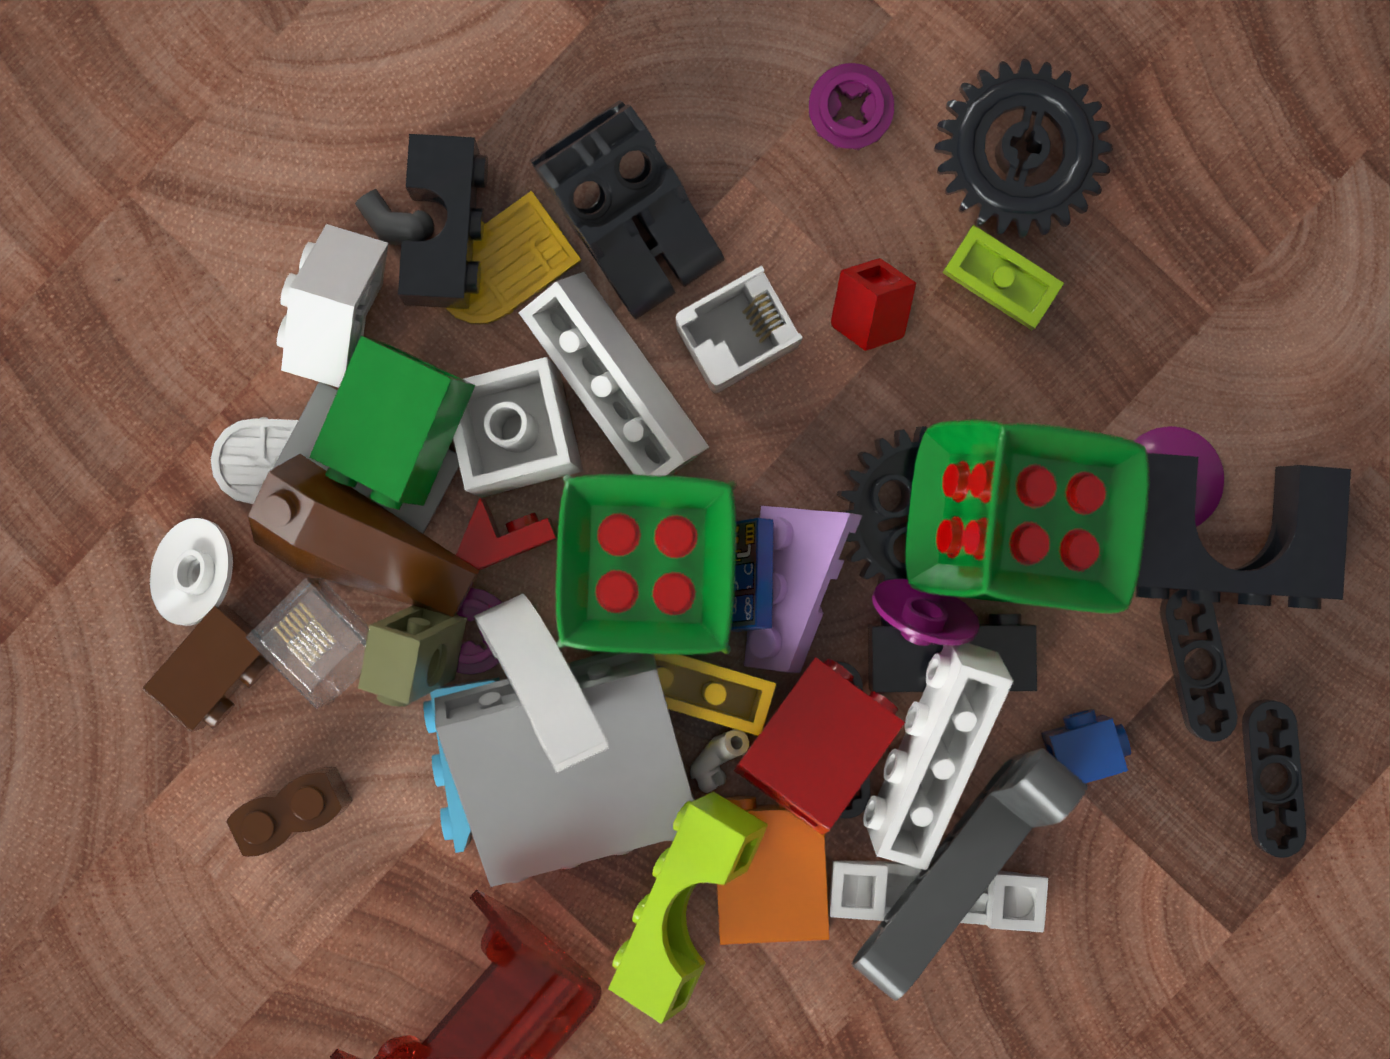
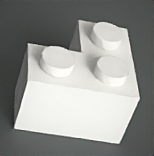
[277,224,388,388]

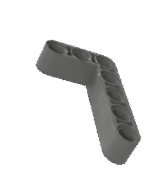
[851,748,1088,1001]

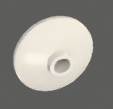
[150,518,233,626]

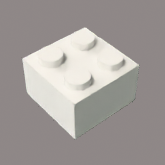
[453,357,583,498]

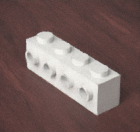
[519,272,709,476]
[863,643,1013,870]

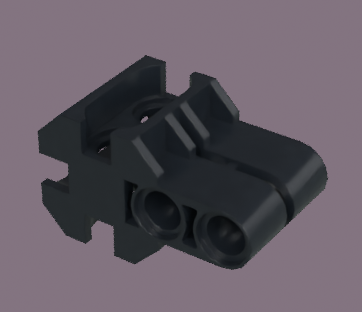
[530,100,725,320]

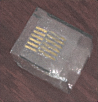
[245,578,369,709]

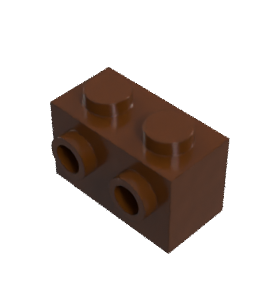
[142,605,274,732]

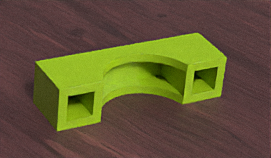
[608,792,768,1024]

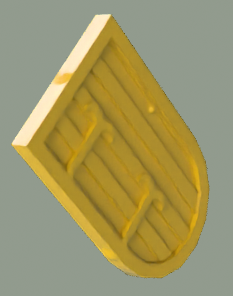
[446,191,582,325]

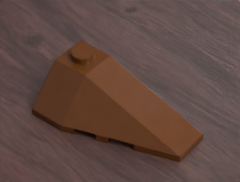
[248,454,480,617]

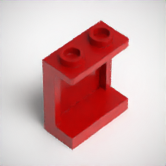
[733,657,905,835]

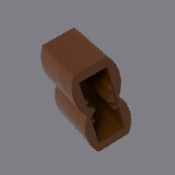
[226,767,352,857]

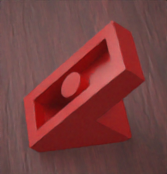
[456,498,558,571]

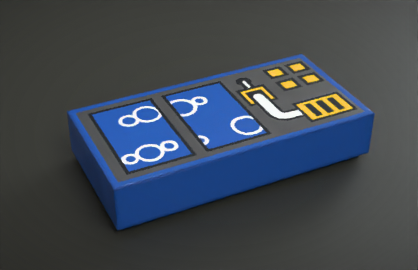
[731,518,774,632]

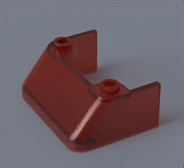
[330,889,602,1059]

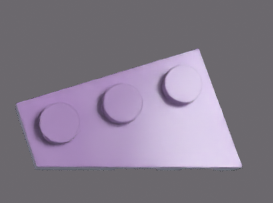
[744,506,862,673]

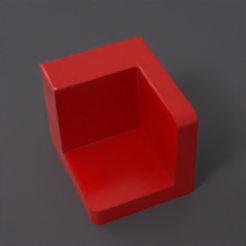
[831,258,916,351]

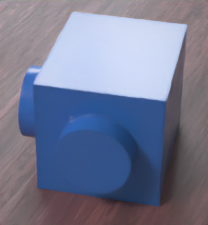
[1041,709,1131,783]

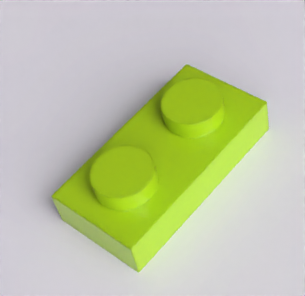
[942,225,1064,330]

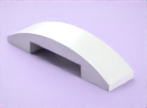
[474,594,609,773]
[828,861,1049,932]

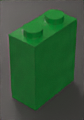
[309,336,476,510]

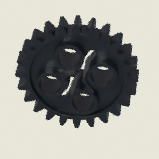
[837,426,927,585]

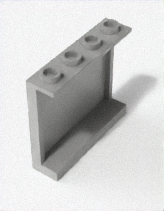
[434,652,695,887]

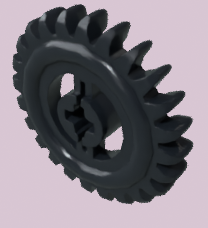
[934,59,1113,238]

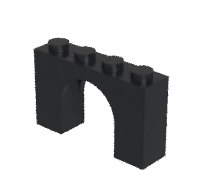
[1136,453,1351,609]

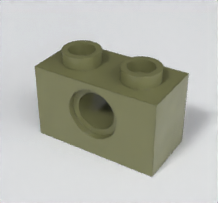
[358,605,467,707]

